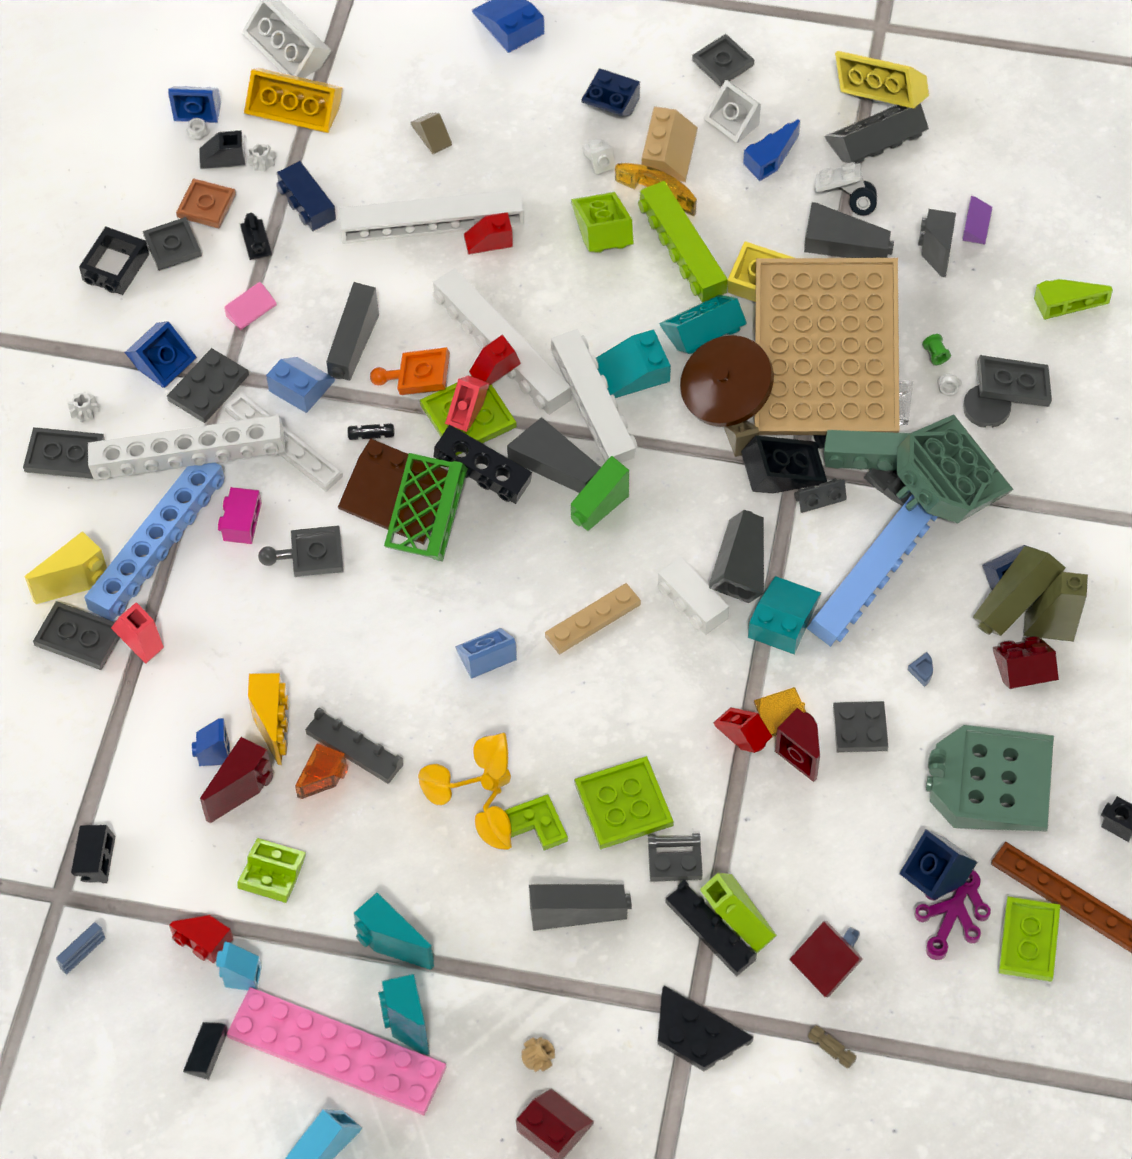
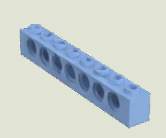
[84,463,224,621]

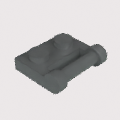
[648,833,703,882]

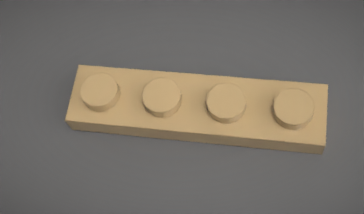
[545,583,641,655]

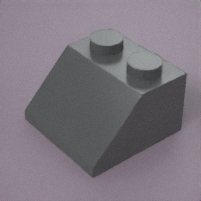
[918,209,956,277]

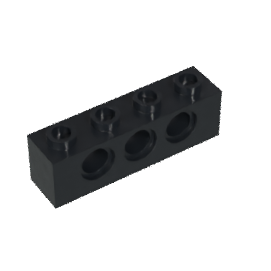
[433,424,532,504]

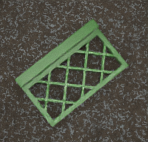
[384,453,468,562]

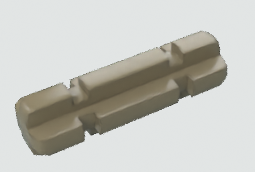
[808,1025,857,1068]

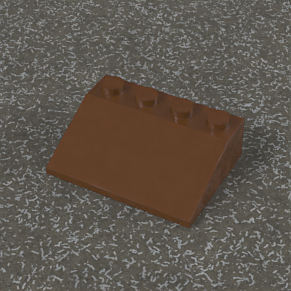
[338,438,448,545]

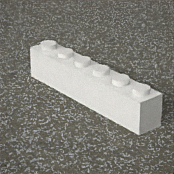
[550,328,637,463]

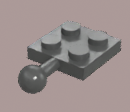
[258,525,343,577]

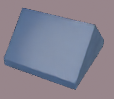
[455,628,517,679]

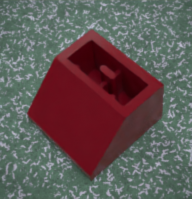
[993,636,1059,689]

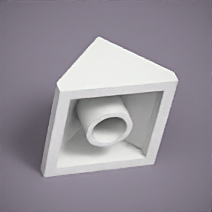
[703,80,761,143]

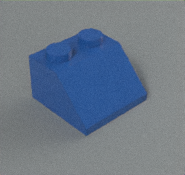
[168,86,221,123]
[124,321,197,388]

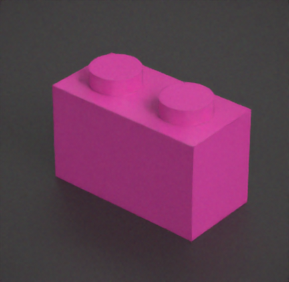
[218,487,262,544]

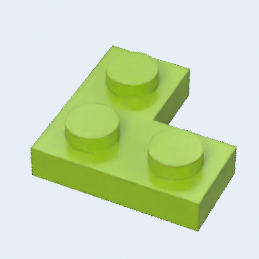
[504,794,568,851]

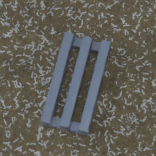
[56,922,106,975]

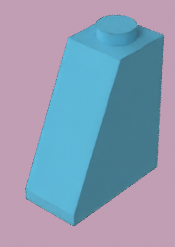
[285,1109,362,1159]

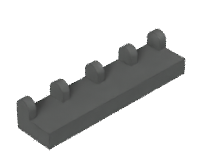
[305,707,403,784]

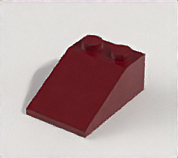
[200,737,273,823]

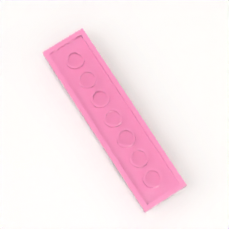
[227,987,446,1116]

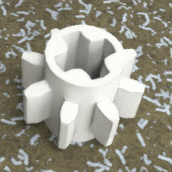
[247,143,276,171]
[68,391,99,422]

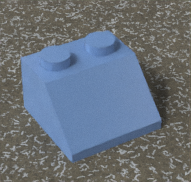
[266,357,335,413]

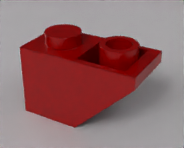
[169,915,234,963]

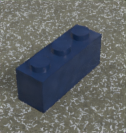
[276,161,336,231]

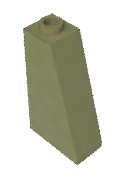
[973,546,1066,636]
[1024,572,1088,642]

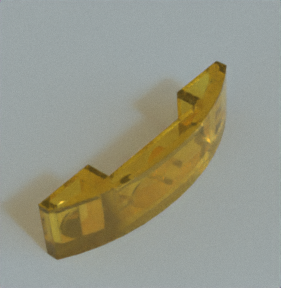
[615,163,697,216]

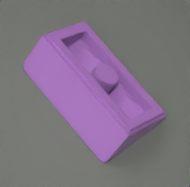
[963,196,992,244]

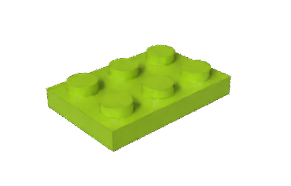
[999,897,1060,982]

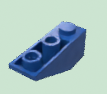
[743,119,800,181]

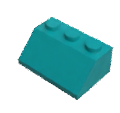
[659,295,747,354]
[378,974,430,1055]

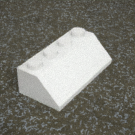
[241,0,332,78]

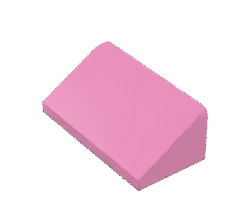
[224,282,277,330]

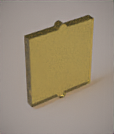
[754,687,806,736]

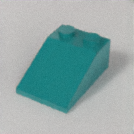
[596,329,671,398]
[748,576,821,655]
[353,893,434,970]

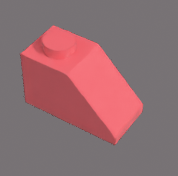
[445,375,490,432]

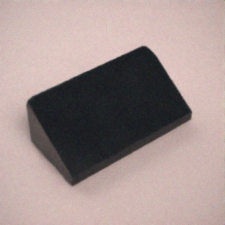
[183,1022,228,1080]

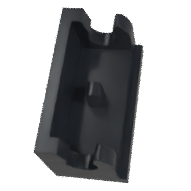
[71,825,116,883]

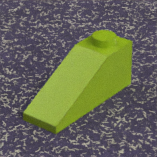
[1034,279,1113,320]

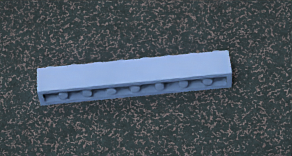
[807,494,938,647]

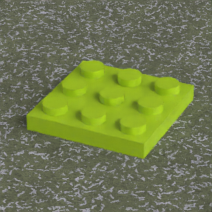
[420,376,517,455]
[574,756,674,850]

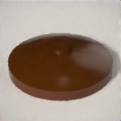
[680,335,774,427]

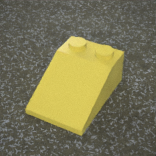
[24,531,107,604]

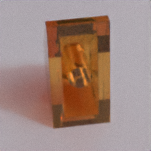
[295,744,348,799]

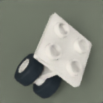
[816,162,877,216]

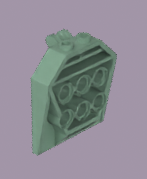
[896,414,1013,523]
[926,725,1054,831]

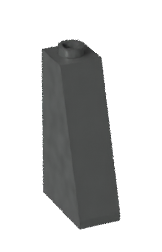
[804,202,894,258]
[326,282,379,381]
[507,417,601,493]
[709,510,764,603]
[529,884,632,931]

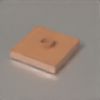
[176,178,236,228]

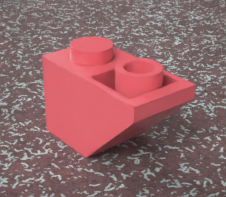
[111,602,164,664]

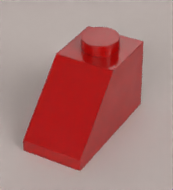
[464,212,513,255]
[469,334,521,386]
[713,707,772,753]

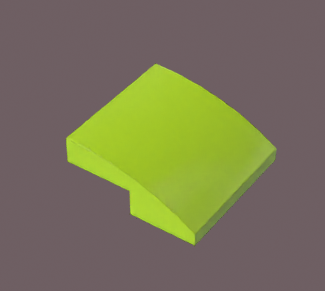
[237,838,306,903]

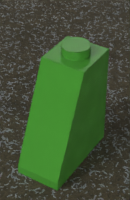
[571,456,629,531]

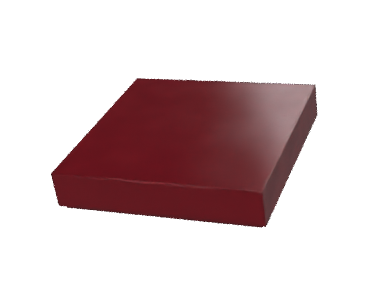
[789,921,863,998]

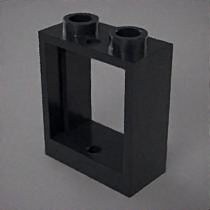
[79,226,149,295]

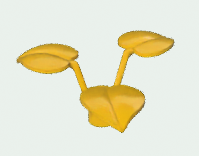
[418,733,512,850]

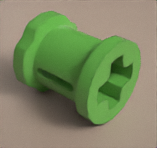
[922,334,951,365]

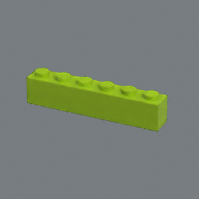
[638,181,728,302]

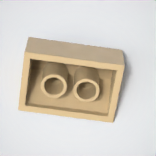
[641,106,698,182]

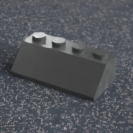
[825,104,929,164]

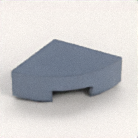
[908,652,933,687]
[843,927,860,948]

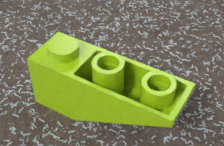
[700,873,777,953]

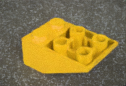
[248,673,289,765]

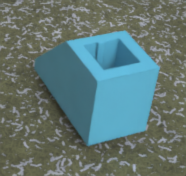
[216,942,262,990]

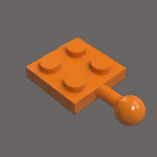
[370,347,450,395]

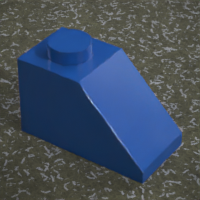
[192,718,230,766]

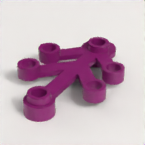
[915,870,991,960]

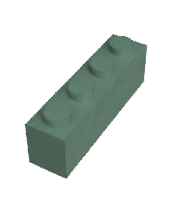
[824,430,910,471]

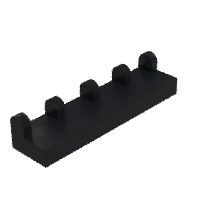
[665,880,757,977]

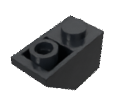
[199,130,245,169]

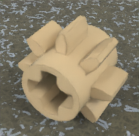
[521,1037,555,1072]

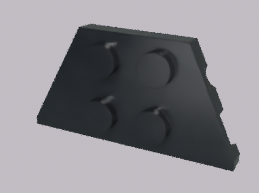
[658,985,753,1071]

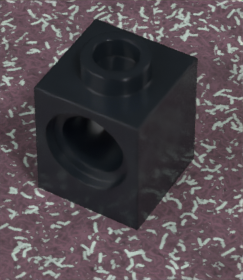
[1101,796,1132,842]

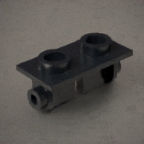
[240,213,272,260]

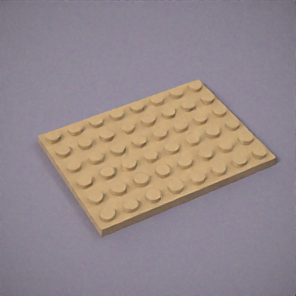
[755,258,900,435]

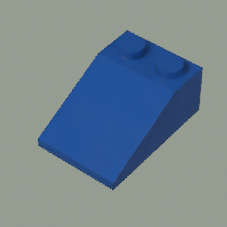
[472,0,544,53]

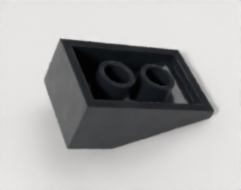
[741,435,828,494]

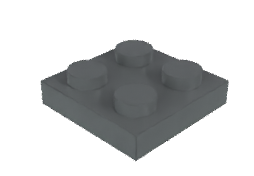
[692,34,754,87]
[143,217,202,271]
[833,701,888,753]

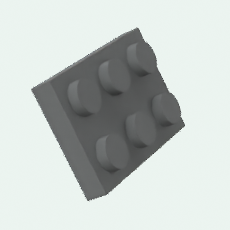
[167,348,249,423]
[977,355,1052,407]
[23,427,105,479]
[33,601,120,670]

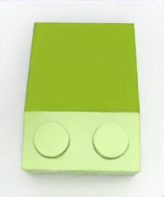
[571,192,634,252]

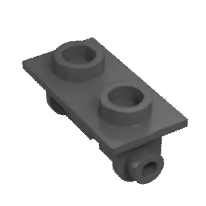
[794,478,847,513]

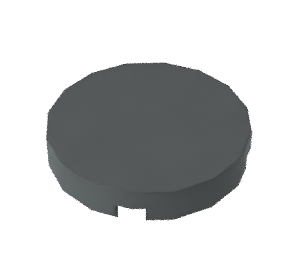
[963,385,1011,428]

